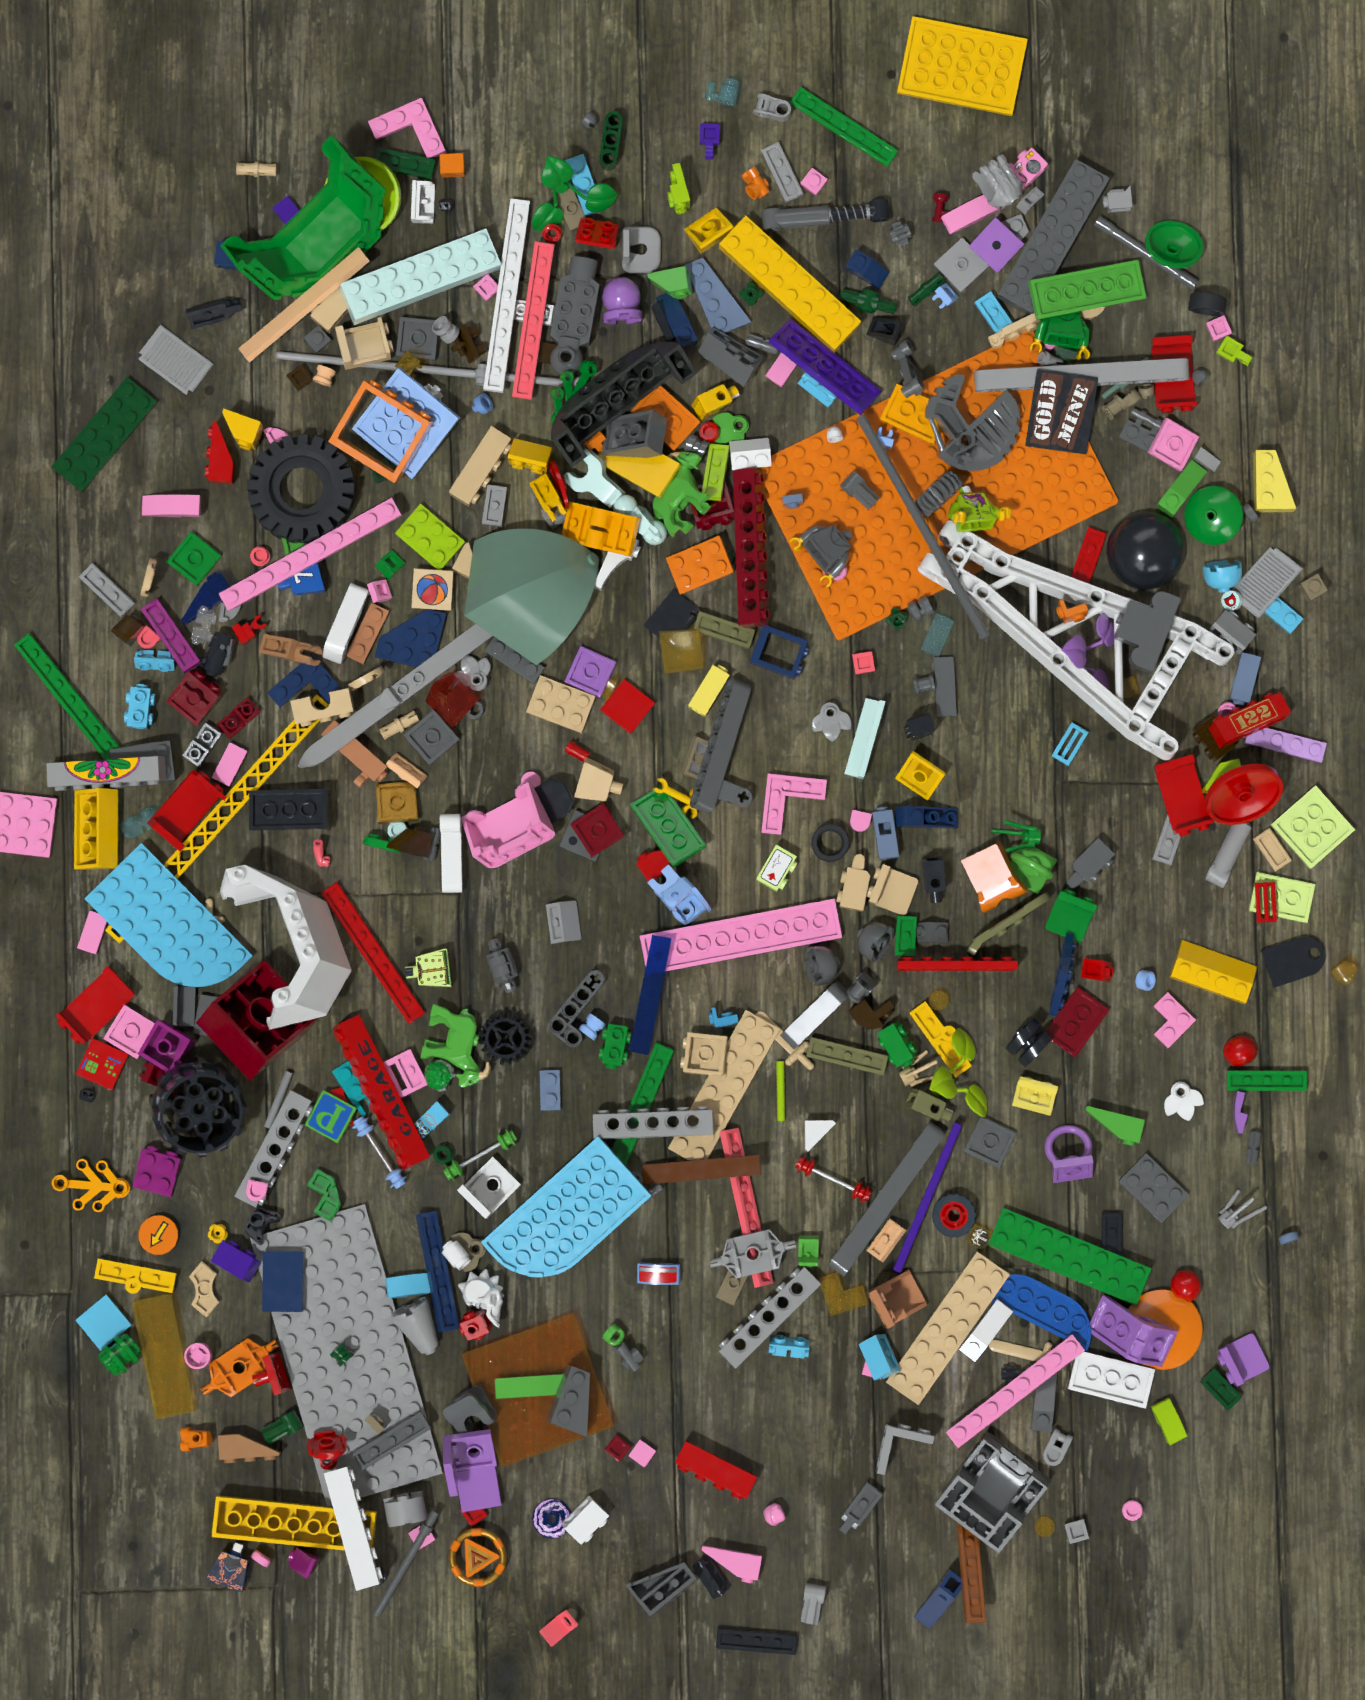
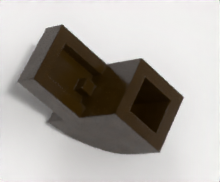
[848,999,894,1030]

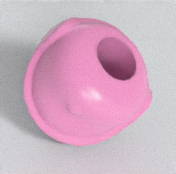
[763,1503,785,1526]

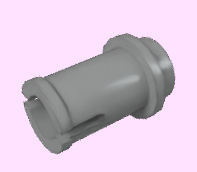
[1037,351,1063,367]

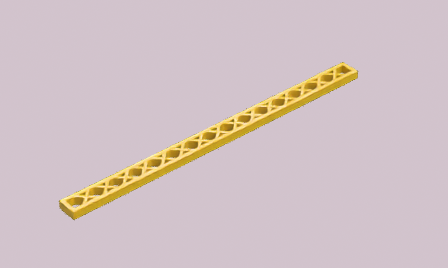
[105,694,329,944]

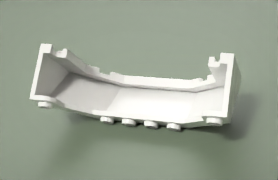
[220,865,352,1030]

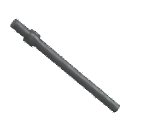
[373,1510,439,1617]

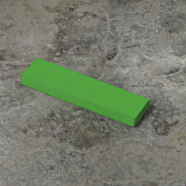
[495,1374,564,1399]

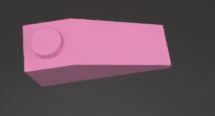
[702,1545,762,1583]

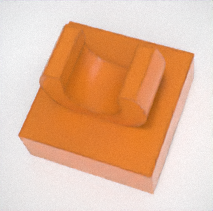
[584,432,606,453]

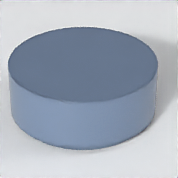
[1279,1231,1300,1245]

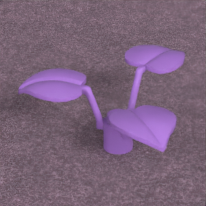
[1061,614,1114,690]

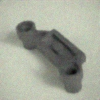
[890,339,925,398]

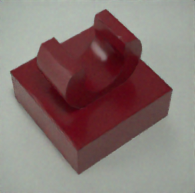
[139,1062,165,1087]

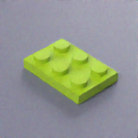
[395,504,465,570]

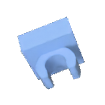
[932,283,959,309]
[877,427,894,450]

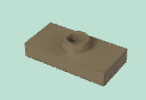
[557,188,586,232]
[716,1270,748,1306]

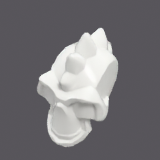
[458,1269,504,1328]

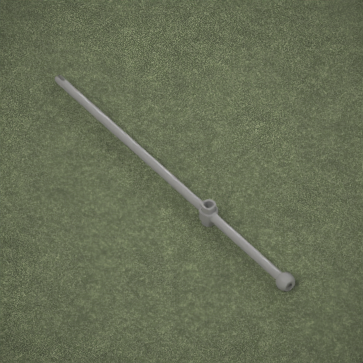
[275,351,580,389]

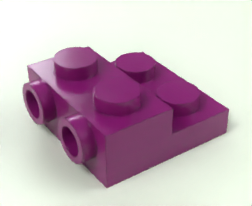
[132,1146,182,1197]

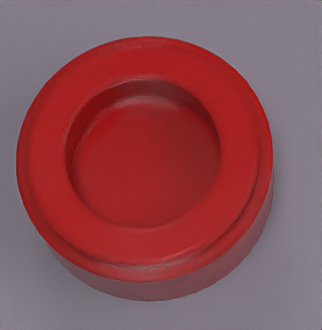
[699,422,720,443]

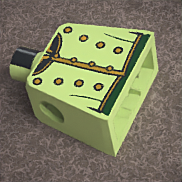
[405,949,452,987]

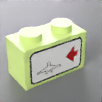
[756,845,798,892]

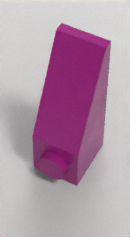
[287,1546,320,1579]

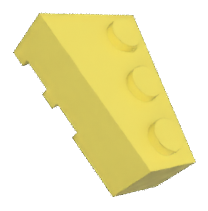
[1253,450,1296,512]

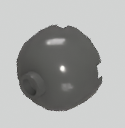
[857,922,894,963]
[805,946,840,986]

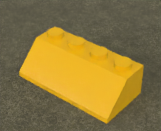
[74,788,119,870]
[1169,940,1257,1004]

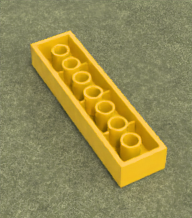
[719,216,861,353]
[212,1495,377,1550]

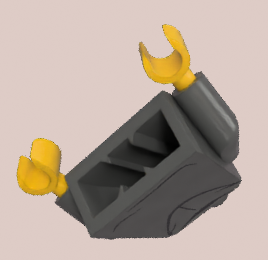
[790,526,852,588]

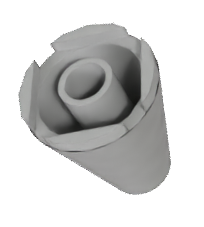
[391,1297,439,1355]

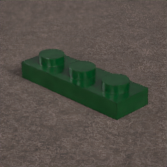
[375,147,436,180]

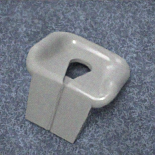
[622,227,661,273]

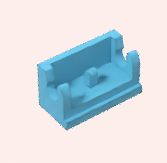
[859,1334,901,1381]

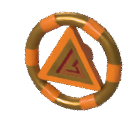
[448,1528,507,1587]

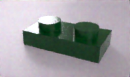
[1200,1368,1242,1411]

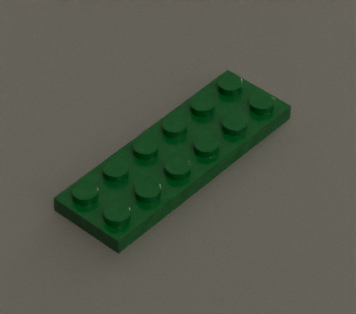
[51,377,158,493]

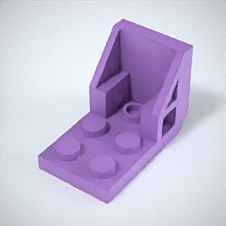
[1090,1295,1178,1367]

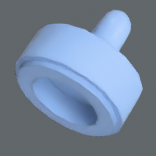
[1135,970,1156,991]

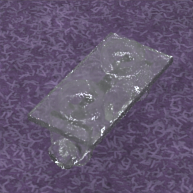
[191,606,217,649]

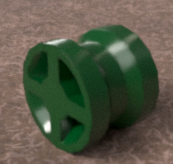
[330,1342,355,1367]

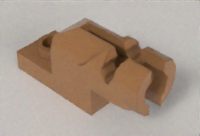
[259,634,323,666]

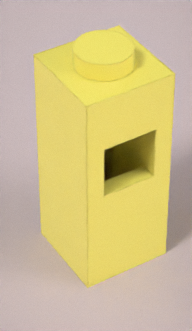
[688,665,730,717]

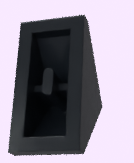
[866,316,903,346]

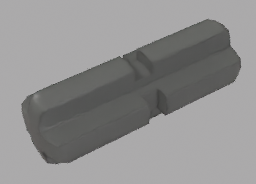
[746,334,778,354]
[423,827,441,861]
[1246,1131,1261,1165]

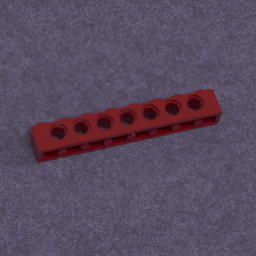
[733,467,770,628]

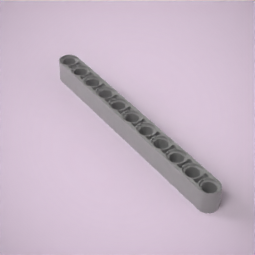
[974,358,1190,393]

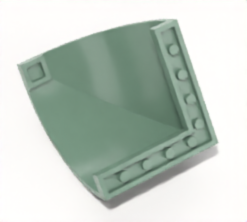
[464,529,599,665]

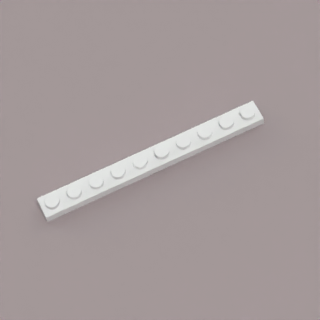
[483,199,530,393]

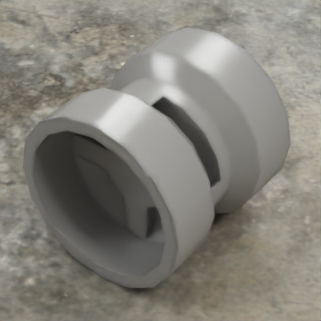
[432,316,459,344]

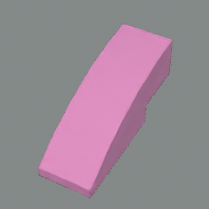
[941,195,1002,234]
[142,495,201,517]

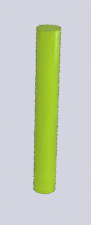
[776,1061,785,1121]

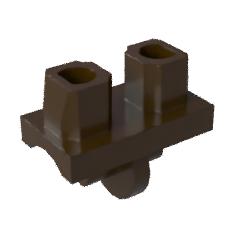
[451,324,486,364]

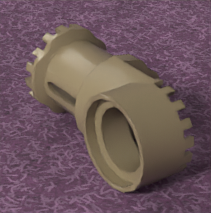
[1101,389,1142,420]

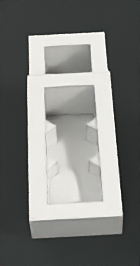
[594,540,641,591]

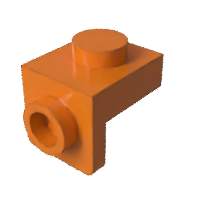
[1056,599,1088,624]

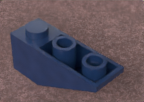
[895,806,958,829]
[914,1569,962,1629]

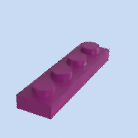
[141,598,201,674]

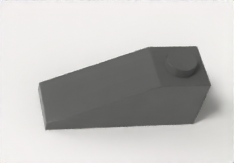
[1030,1373,1057,1432]

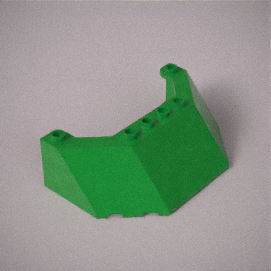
[220,134,385,300]

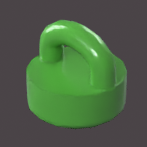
[602,1323,625,1346]

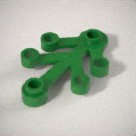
[551,360,597,424]

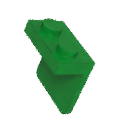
[1045,889,1097,943]

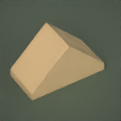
[452,543,472,579]

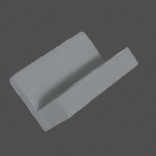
[546,901,581,944]

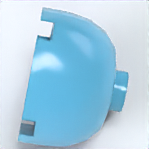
[1202,560,1242,592]

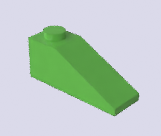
[1156,460,1207,518]
[1084,1106,1145,1146]

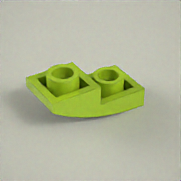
[1151,1398,1187,1445]

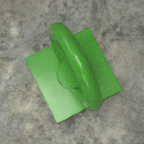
[1010,841,1057,895]

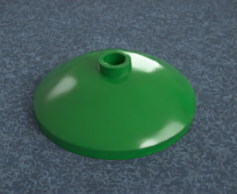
[1145,221,1204,269]
[1184,486,1243,545]

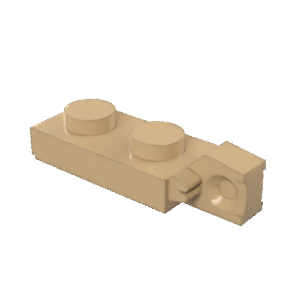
[988,313,1040,350]

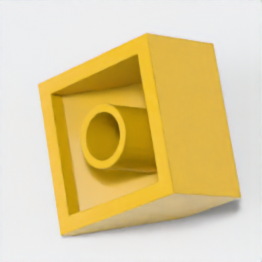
[222,409,264,451]

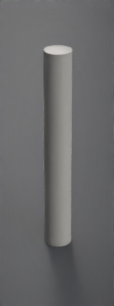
[264,1071,293,1129]

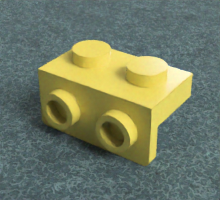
[1012,1077,1058,1116]

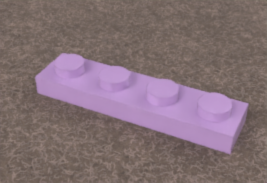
[1245,728,1327,763]

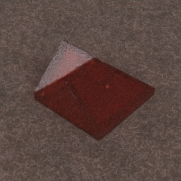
[425,672,480,728]

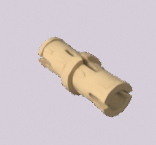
[236,161,277,177]
[379,710,419,740]

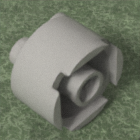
[383,1491,427,1527]

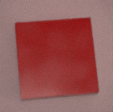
[600,679,655,734]

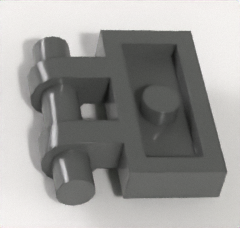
[1119,408,1163,454]

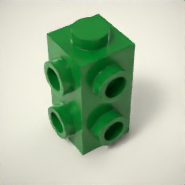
[877,1022,918,1068]
[599,1024,631,1070]

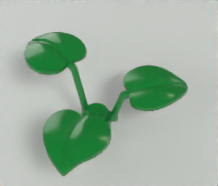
[532,156,618,231]

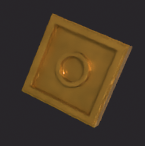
[376,782,418,824]

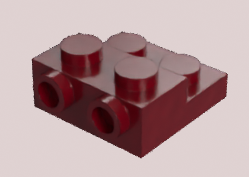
[690,481,734,530]
[166,669,223,726]

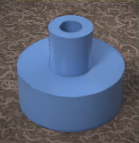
[472,393,493,414]

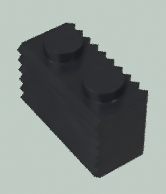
[903,712,935,741]

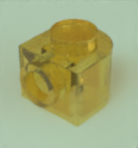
[1330,960,1358,985]

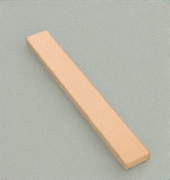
[238,247,369,363]

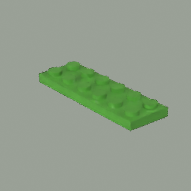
[1028,260,1146,320]

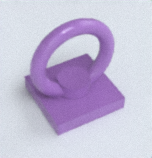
[1045,1125,1093,1183]

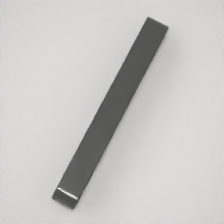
[828,1121,946,1277]

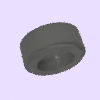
[1242,503,1259,523]

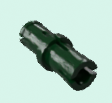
[907,272,945,307]

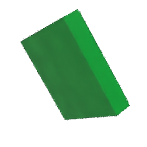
[166,532,222,587]

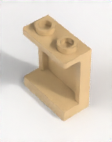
[335,317,394,370]

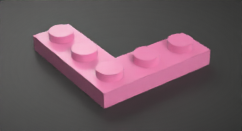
[368,98,446,159]
[761,774,827,835]

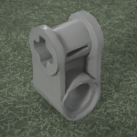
[753,94,791,122]

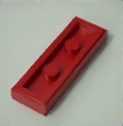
[1071,527,1107,584]

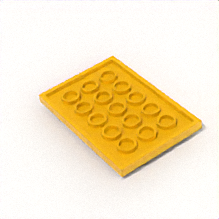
[897,16,1027,116]

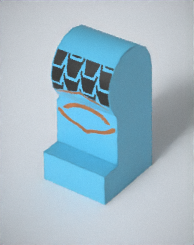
[414,1101,450,1139]

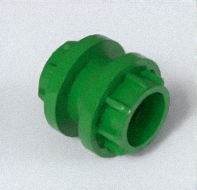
[98,1334,141,1376]

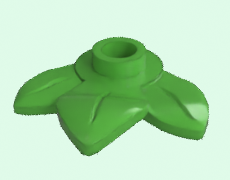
[713,413,749,444]

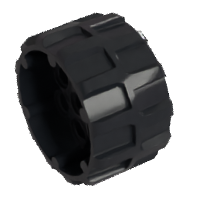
[149,1056,247,1158]

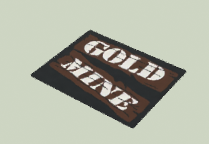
[1025,369,1098,454]

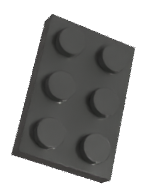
[1118,1153,1189,1223]

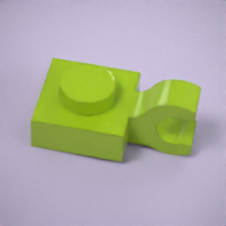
[1216,336,1252,366]

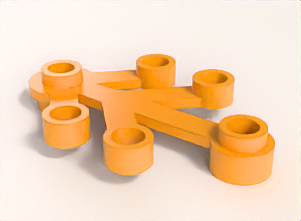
[52,1159,130,1212]

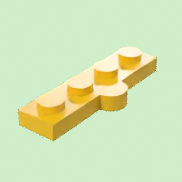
[909,1001,972,1078]
[94,1259,177,1294]

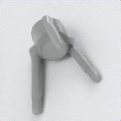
[1218,1189,1267,1229]

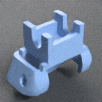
[647,865,712,925]

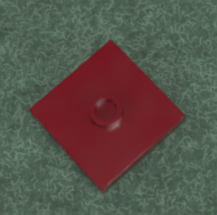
[570,803,625,858]

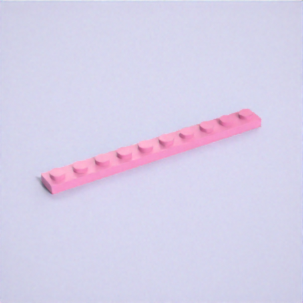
[219,498,402,611]

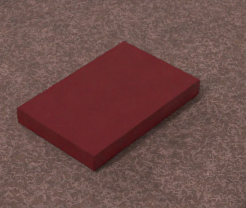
[1047,986,1110,1058]

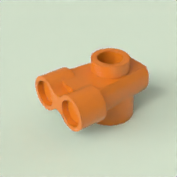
[741,166,770,200]
[180,1427,213,1452]

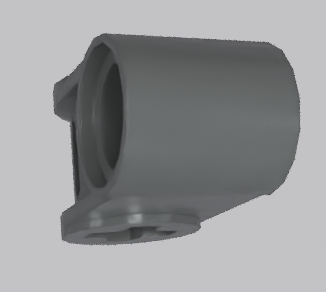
[717,780,753,807]
[846,970,878,1003]

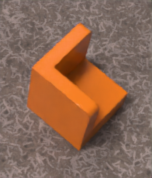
[440,153,465,178]

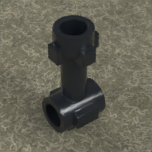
[1001,1366,1019,1385]

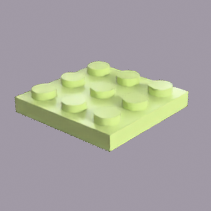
[1271,785,1355,869]

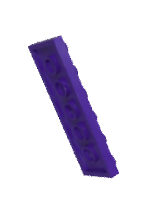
[769,318,882,416]

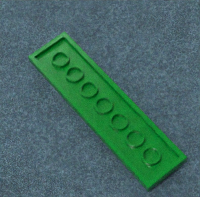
[988,1208,1151,1306]

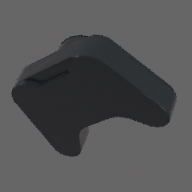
[243,1207,281,1245]

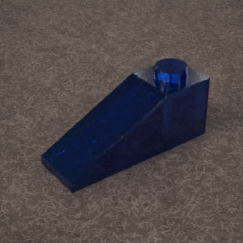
[181,572,230,626]

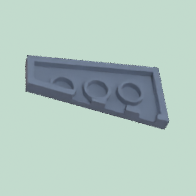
[685,258,751,334]

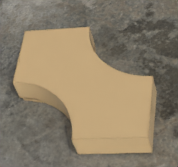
[189,1261,219,1317]

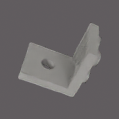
[876,1423,934,1475]

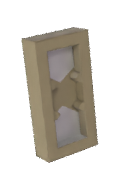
[680,736,708,780]

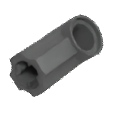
[840,471,880,510]

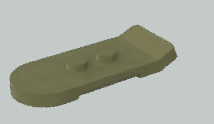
[966,892,1051,956]

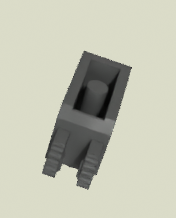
[1066,838,1115,889]

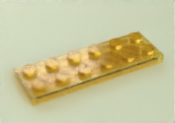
[132,1294,195,1420]

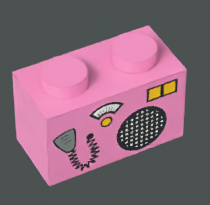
[1009,148,1048,192]

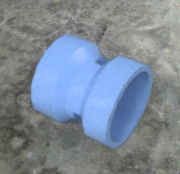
[579,1013,606,1040]

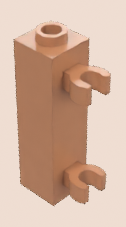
[321,720,388,788]

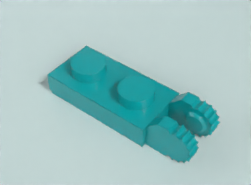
[332,1061,370,1117]

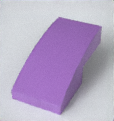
[1233,1091,1248,1134]

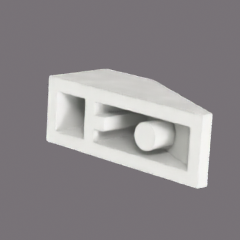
[959,1299,1013,1362]

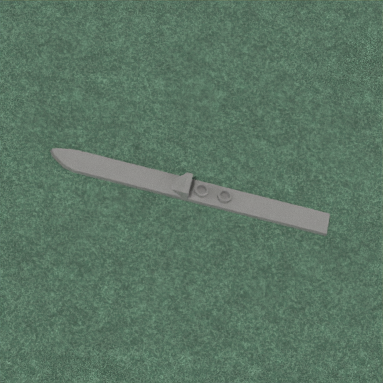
[298,624,493,768]

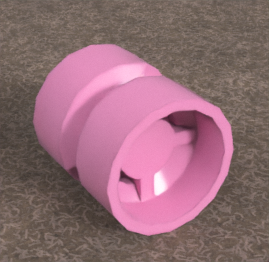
[184,1343,213,1369]

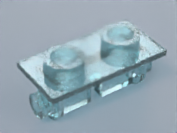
[120,806,157,839]

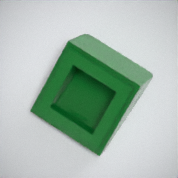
[375,550,406,580]

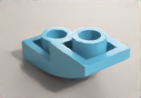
[385,1273,430,1299]

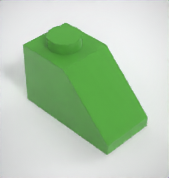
[647,266,693,299]

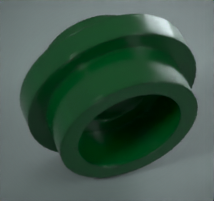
[433,1145,453,1165]

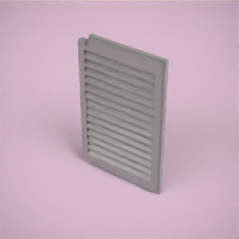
[139,325,214,395]
[1231,547,1303,619]

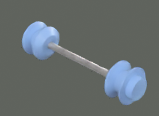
[352,1116,407,1189]

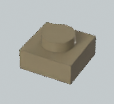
[365,1414,385,1434]

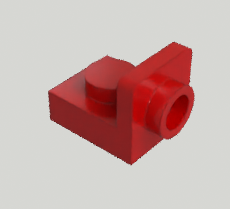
[1081,958,1114,983]

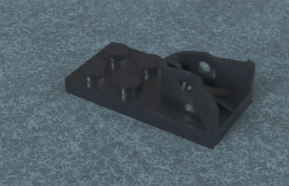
[249,789,331,831]

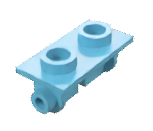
[798,372,837,408]
[134,649,175,672]
[769,1335,810,1359]

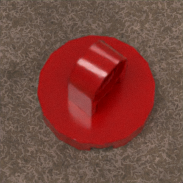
[307,1430,347,1470]

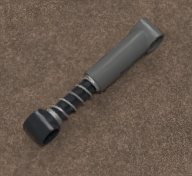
[761,199,890,232]

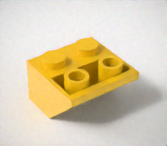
[508,438,553,475]

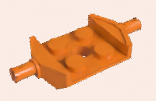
[201,1338,279,1397]

